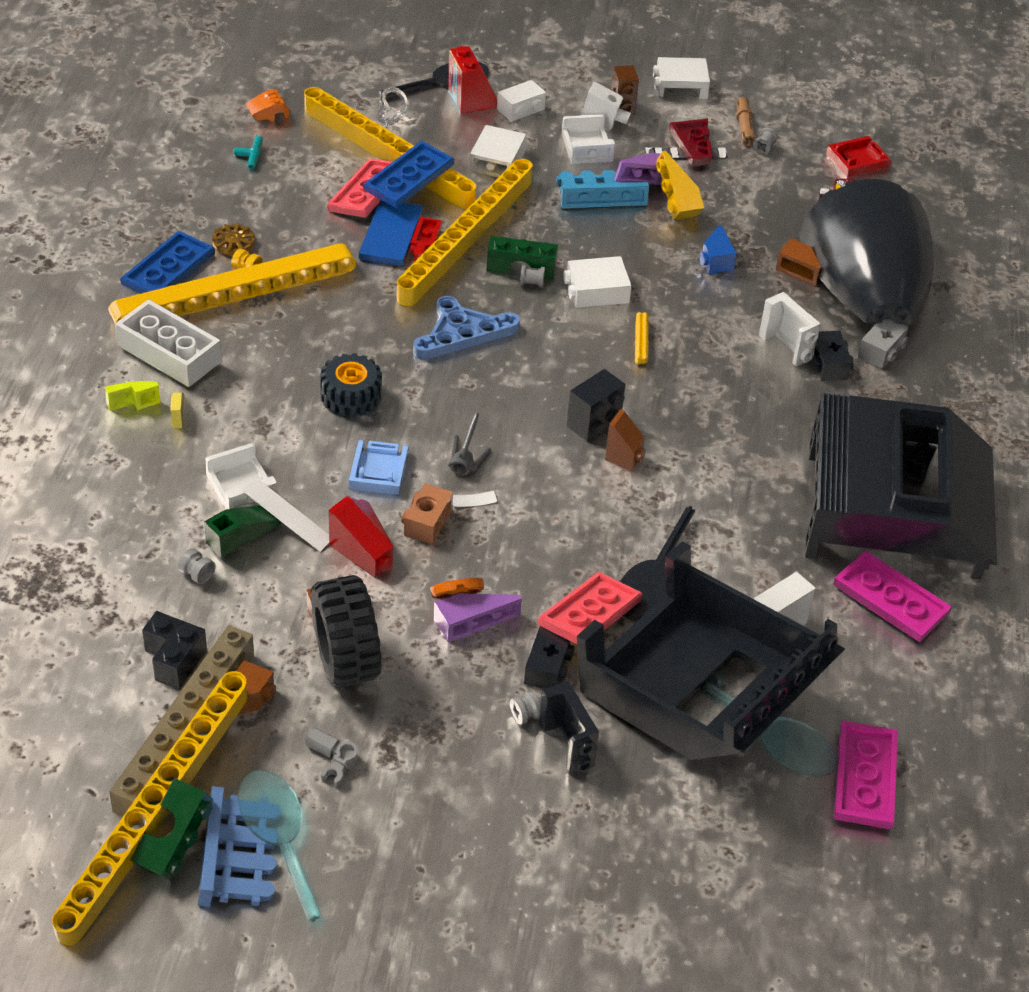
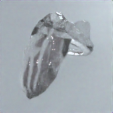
[376,87,410,126]

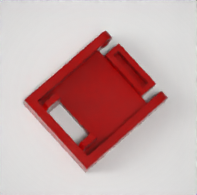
[826,136,892,178]

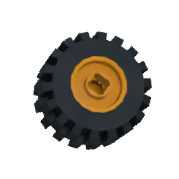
[320,353,382,417]

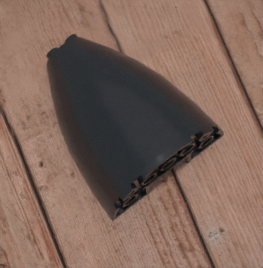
[798,179,934,324]

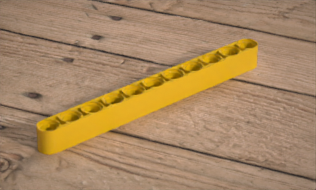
[304,87,476,209]
[397,159,532,307]
[109,243,357,323]
[52,671,248,946]

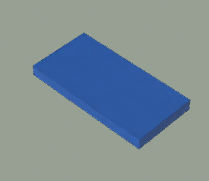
[363,140,454,209]
[359,200,423,267]
[120,231,215,294]

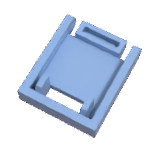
[349,440,409,495]

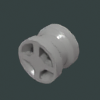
[510,691,541,725]

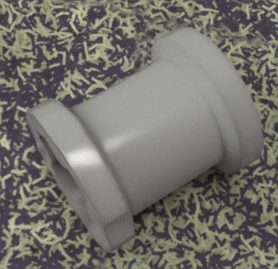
[753,127,778,155]
[520,265,545,288]

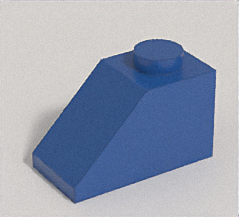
[700,226,737,274]

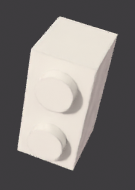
[497,80,546,122]

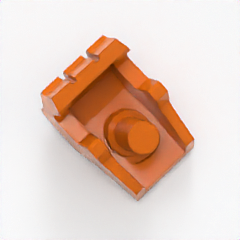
[246,89,290,122]

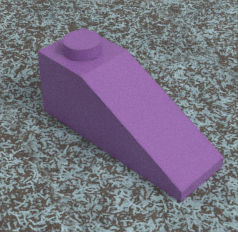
[614,153,662,185]
[434,593,522,642]

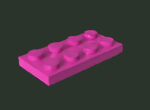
[833,550,952,643]
[834,720,898,829]

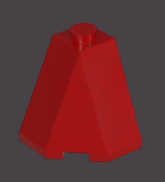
[328,496,393,578]

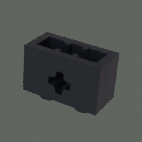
[813,330,854,381]
[524,626,575,689]

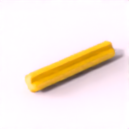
[635,312,649,365]

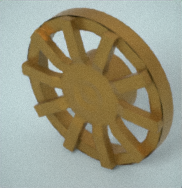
[212,223,255,255]

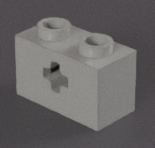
[857,318,908,369]

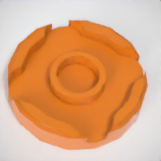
[430,578,484,600]

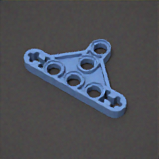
[413,296,520,360]

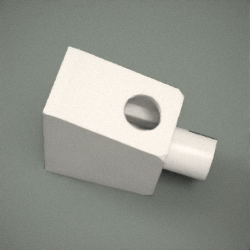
[581,82,631,131]

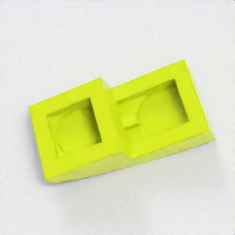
[105,381,161,411]

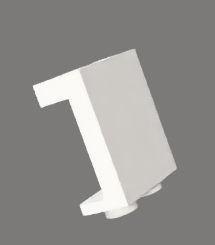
[653,57,710,99]
[562,114,615,164]
[759,292,820,366]
[205,443,278,509]

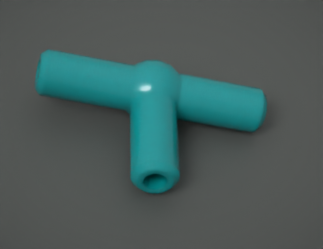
[233,136,263,169]

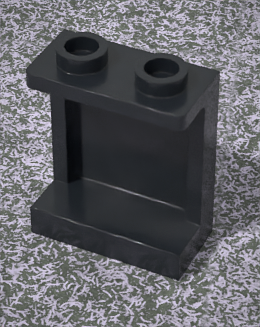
[539,681,599,775]

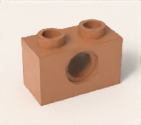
[401,483,453,545]

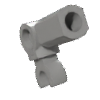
[305,727,358,788]

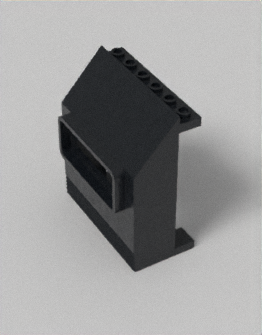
[805,392,997,580]
[577,541,846,760]

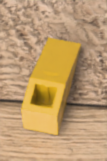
[656,151,704,220]

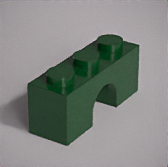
[486,236,558,280]
[130,778,213,882]

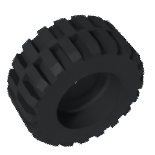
[311,575,382,687]

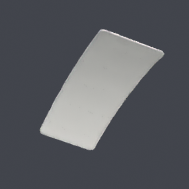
[453,491,497,507]

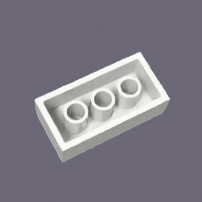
[115,299,222,387]

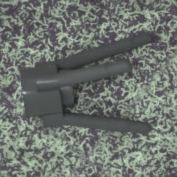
[448,412,491,476]

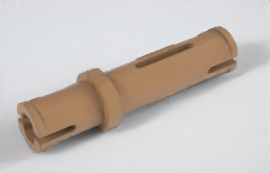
[736,97,756,146]

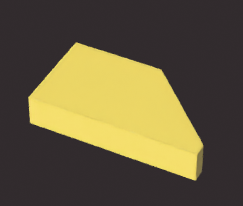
[170,393,185,428]

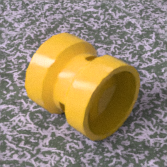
[231,248,263,270]

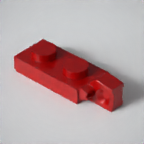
[410,217,442,263]

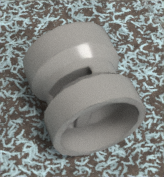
[178,548,216,584]

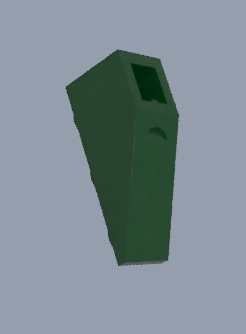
[204,505,282,558]

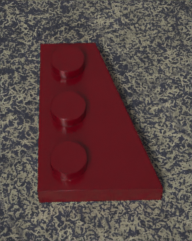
[669,118,712,166]

